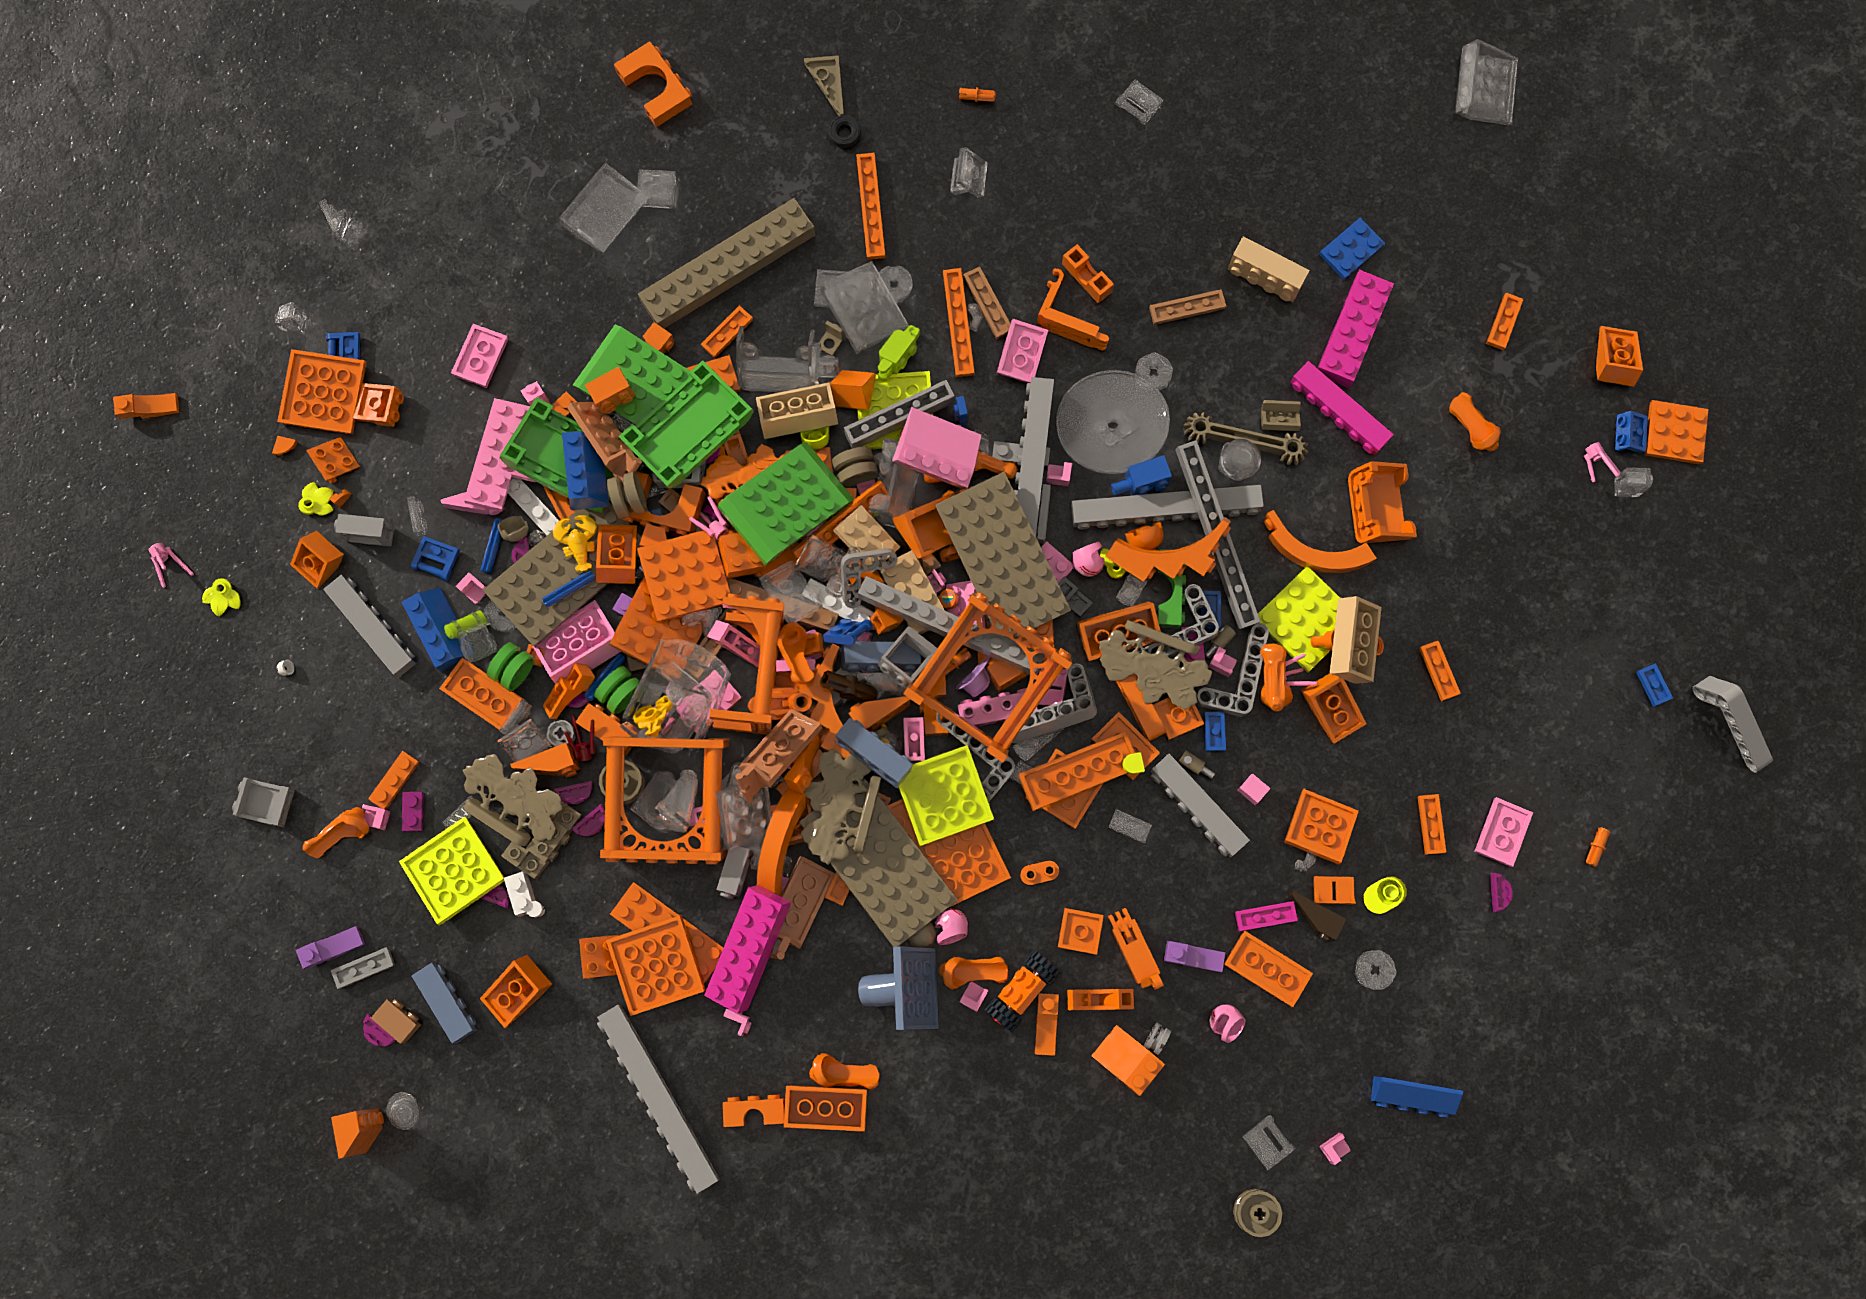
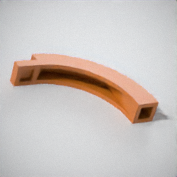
[1264,510,1377,573]
[757,787,807,897]

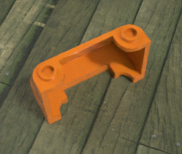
[1348,461,1417,543]
[892,488,969,561]

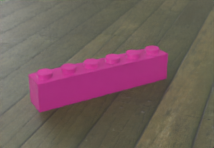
[1290,361,1394,456]

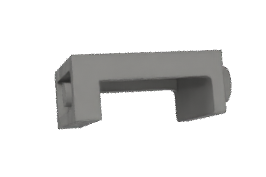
[232,777,295,827]

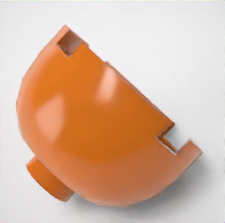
[1125,522,1164,550]

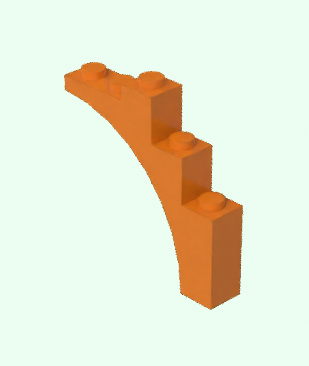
[1105,517,1231,582]
[797,644,850,760]

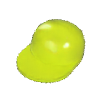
[800,426,829,450]
[1364,877,1407,914]

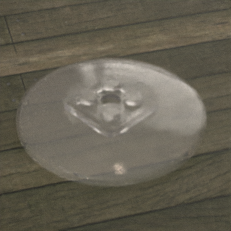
[1056,370,1170,474]

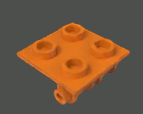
[307,437,360,484]
[579,935,618,979]

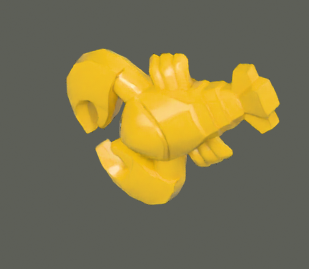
[553,515,597,573]
[633,695,675,738]

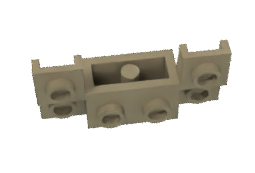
[502,801,583,880]

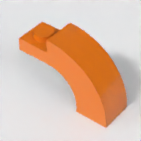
[1067,989,1134,1010]

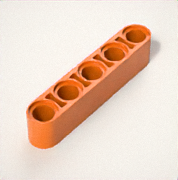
[1116,674,1166,741]

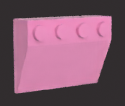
[892,407,981,489]
[532,600,621,684]

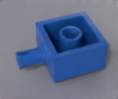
[1111,455,1172,496]

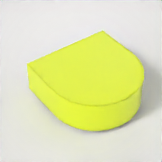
[1123,752,1145,774]

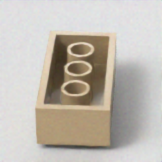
[1228,237,1310,302]
[756,383,838,439]
[879,550,944,635]
[1330,596,1381,684]

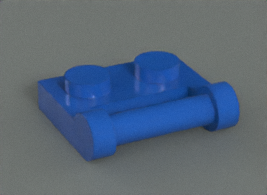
[326,332,360,360]
[411,536,460,581]
[823,619,873,645]

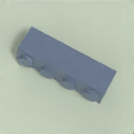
[840,641,921,673]
[834,718,913,788]
[412,963,477,1043]

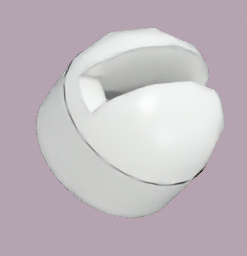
[277,659,294,676]

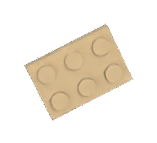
[833,505,900,573]

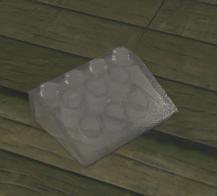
[1455,39,1518,125]
[559,163,649,253]
[820,261,908,354]

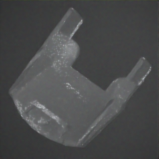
[623,639,731,752]

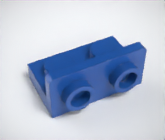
[1615,411,1648,453]

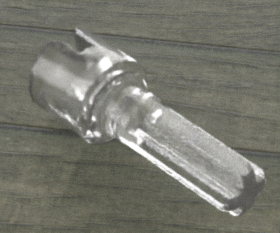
[825,546,860,598]

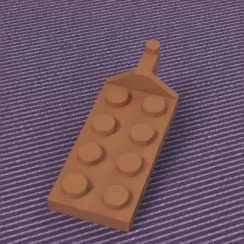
[567,402,642,481]
[735,709,822,803]
[769,856,835,960]

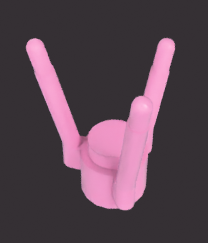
[1584,442,1622,483]
[689,496,729,540]
[149,543,194,588]
[1285,653,1318,686]

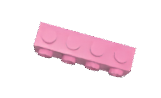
[957,688,1037,727]

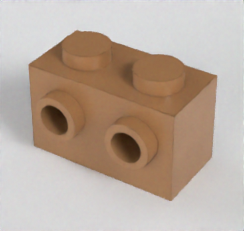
[371,999,421,1044]

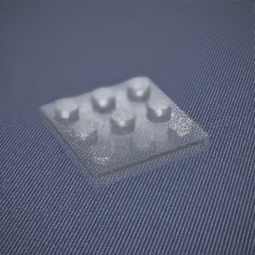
[716,784,772,850]

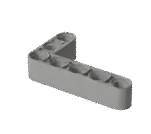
[1138,584,1219,658]
[1196,623,1269,717]
[1012,663,1097,743]
[1693,676,1773,773]
[937,708,1015,803]

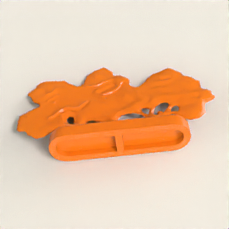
[700,444,792,502]

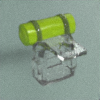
[444,610,497,662]

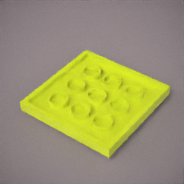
[858,371,933,449]
[1258,567,1340,673]
[899,745,994,846]
[399,817,505,926]

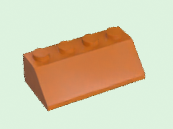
[1076,602,1161,661]
[331,1108,384,1159]

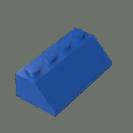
[562,431,609,510]
[402,588,475,672]
[1371,1076,1463,1118]

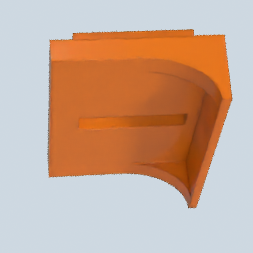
[1314,876,1356,905]

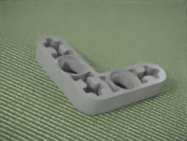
[841,549,898,608]

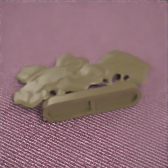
[1099,620,1212,709]
[801,749,882,865]
[463,754,562,846]

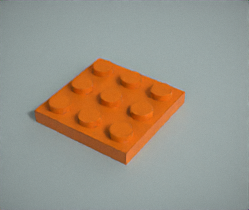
[1644,400,1708,464]
[1025,749,1103,829]
[1284,789,1358,865]

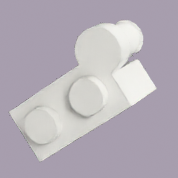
[504,872,545,917]

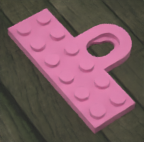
[464,398,536,511]

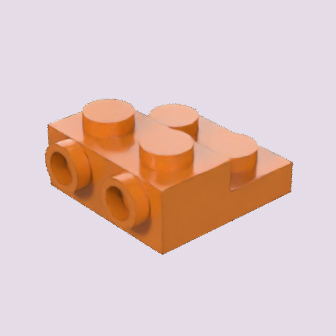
[354,383,404,427]

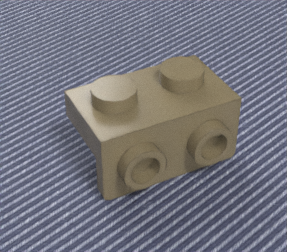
[1261,400,1301,431]

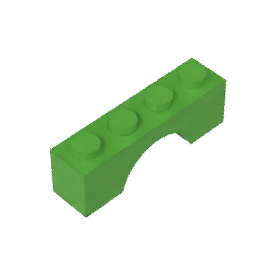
[1157,549,1186,629]

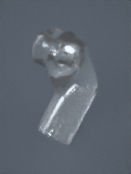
[967,303,983,331]
[1295,852,1316,872]

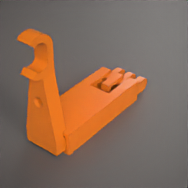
[1037,268,1109,350]
[1108,908,1164,990]

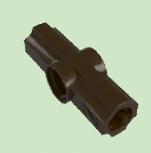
[820,670,878,702]

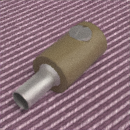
[1205,625,1236,658]
[1178,750,1215,779]

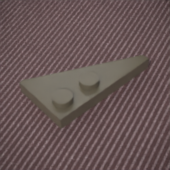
[804,56,844,116]

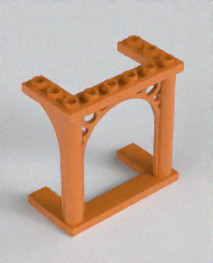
[903,592,1072,763]
[709,594,784,735]
[600,736,730,864]

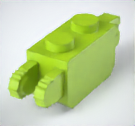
[877,325,920,381]

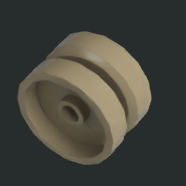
[832,447,879,488]
[607,471,647,519]
[599,760,646,805]
[1233,1189,1282,1237]

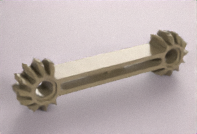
[1184,412,1308,465]

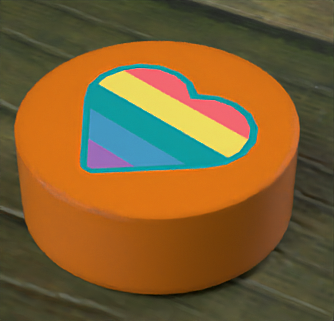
[939,589,959,609]

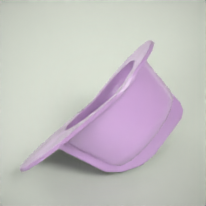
[956,656,990,697]

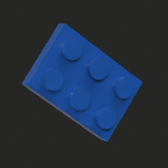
[1319,218,1386,280]

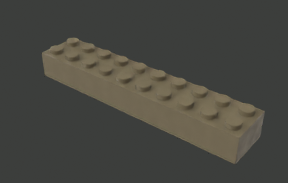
[638,198,815,329]

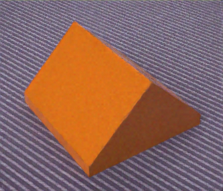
[830,370,876,410]

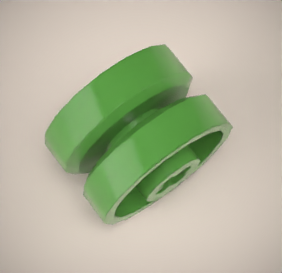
[486,642,535,692]
[594,666,644,715]

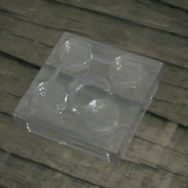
[636,169,676,208]

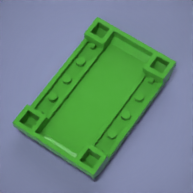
[573,324,690,426]
[619,360,754,489]
[499,397,615,512]
[717,442,855,566]

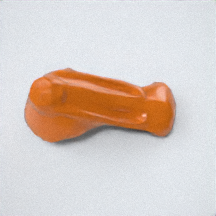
[1449,392,1501,451]
[973,451,1018,479]
[778,622,815,684]
[1260,644,1293,711]
[303,807,370,858]
[938,957,1008,990]
[809,1053,880,1090]

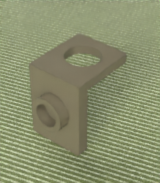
[817,321,844,356]

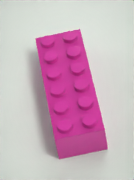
[1317,270,1394,388]
[704,885,792,1014]

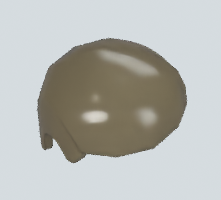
[498,516,529,542]
[908,921,937,948]

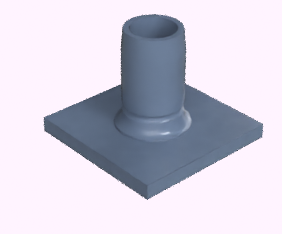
[858,947,939,1030]

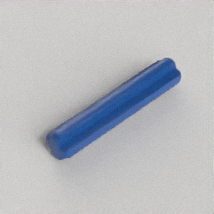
[481,518,502,573]
[542,570,595,607]
[584,653,626,701]

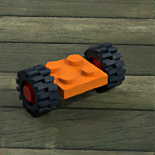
[985,950,1061,1033]

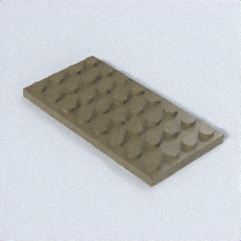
[935,472,1071,640]
[483,503,642,647]
[799,777,957,947]

